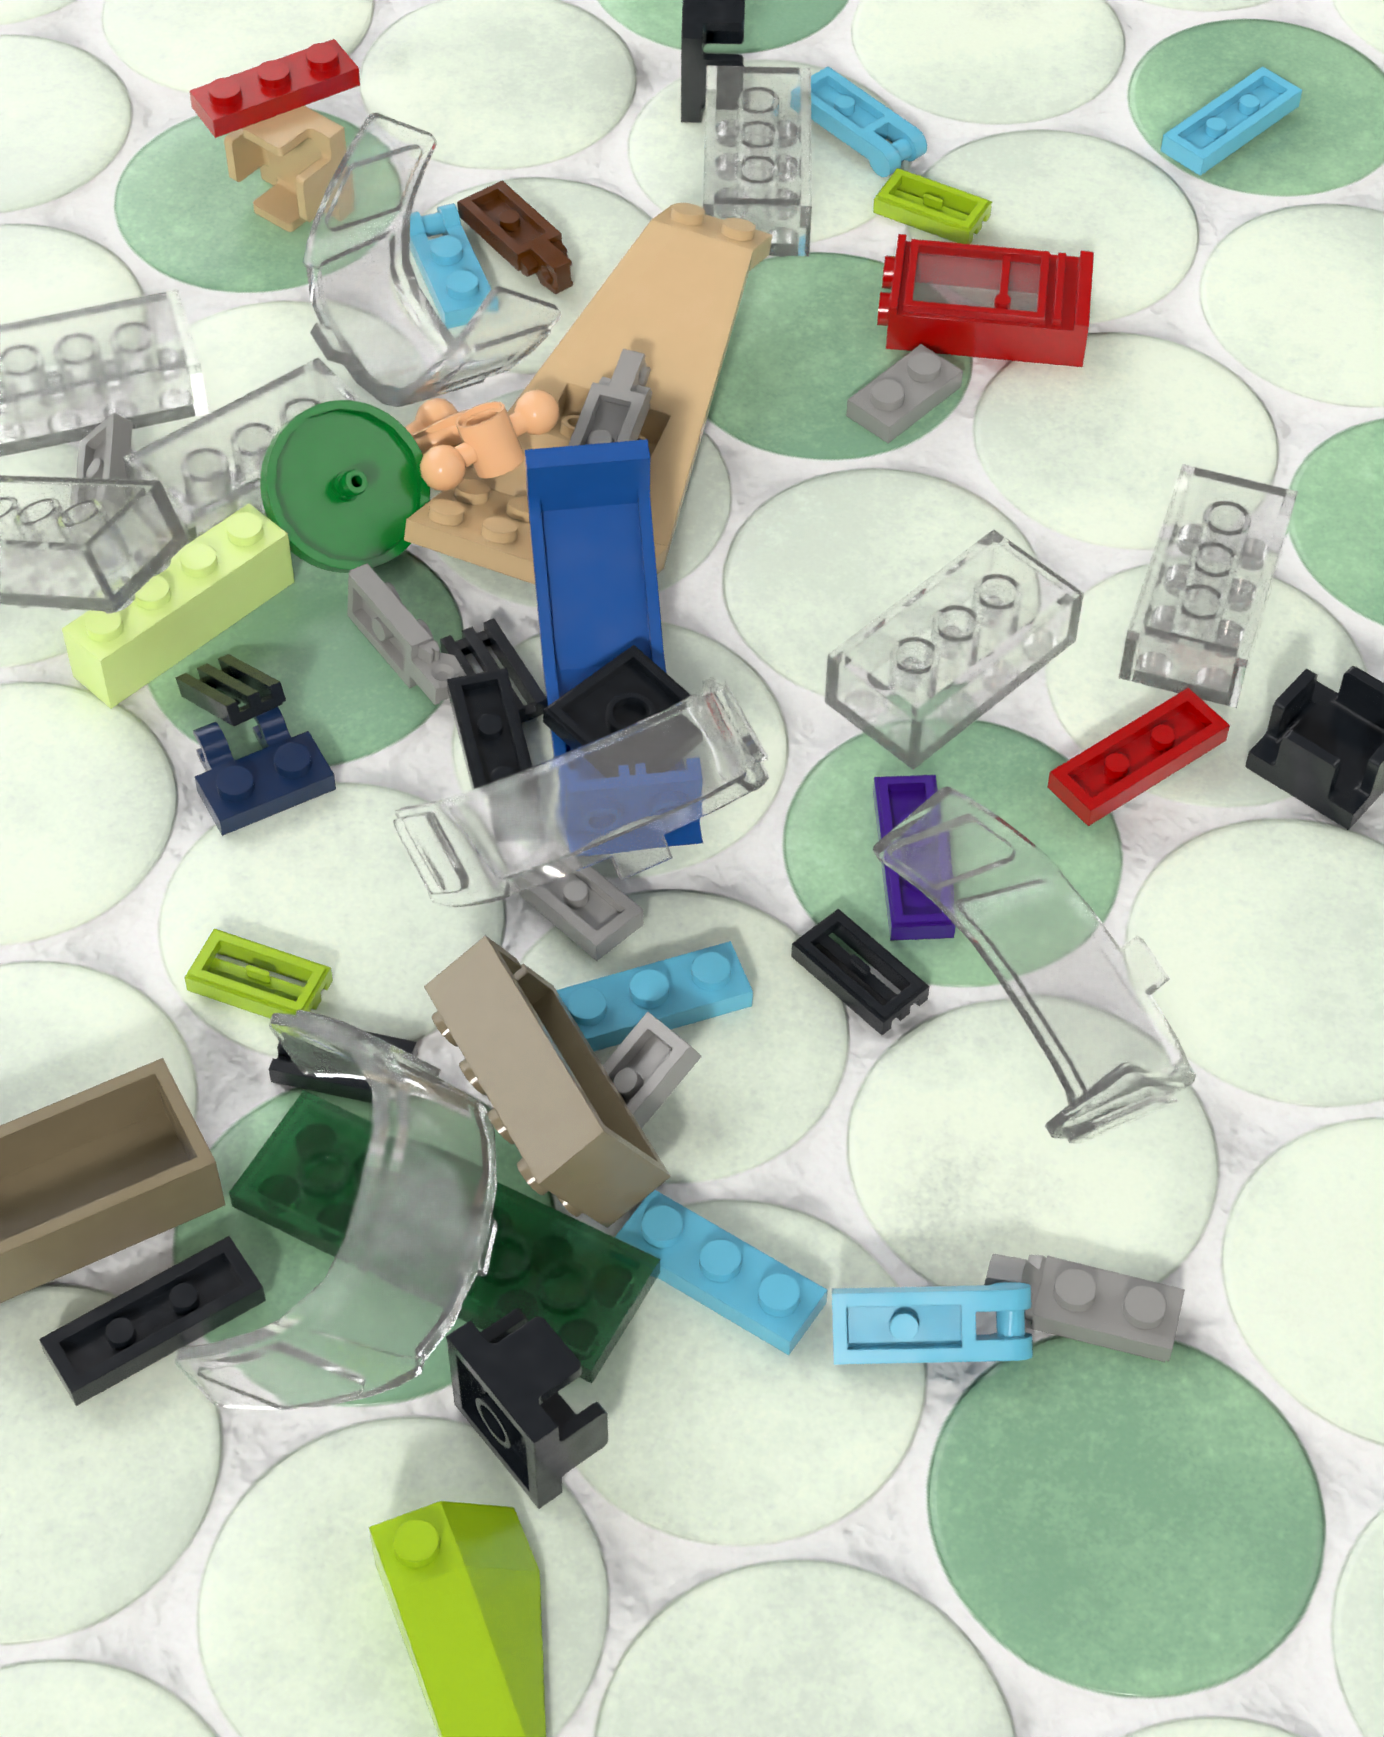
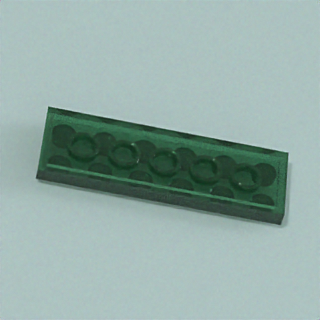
[229,1090,660,1384]

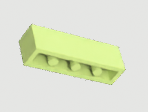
[62,503,295,709]

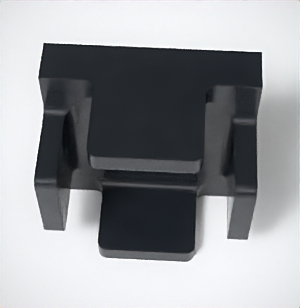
[681,0,745,123]
[1245,666,1384,830]
[446,1308,608,1509]

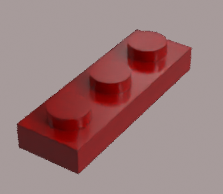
[189,39,360,138]
[1047,687,1230,826]

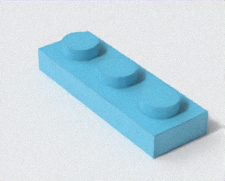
[1161,66,1302,176]
[556,941,753,1052]
[614,1190,828,1355]

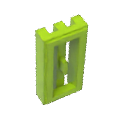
[873,168,992,244]
[184,928,333,1024]

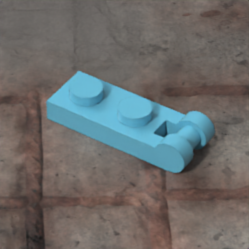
[790,66,927,177]
[401,203,498,329]
[832,1282,1033,1365]

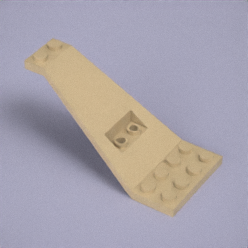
[404,203,773,585]

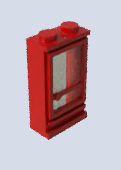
[877,234,1094,367]

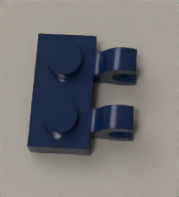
[193,707,336,836]

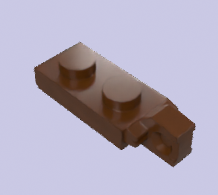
[457,180,573,294]

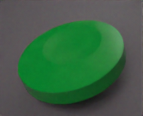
[260,400,430,573]

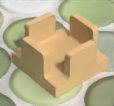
[224,106,353,232]

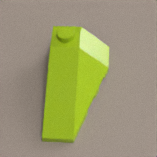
[369,1501,546,1737]

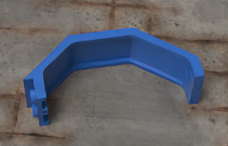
[525,439,703,856]

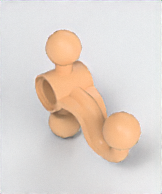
[405,389,560,491]

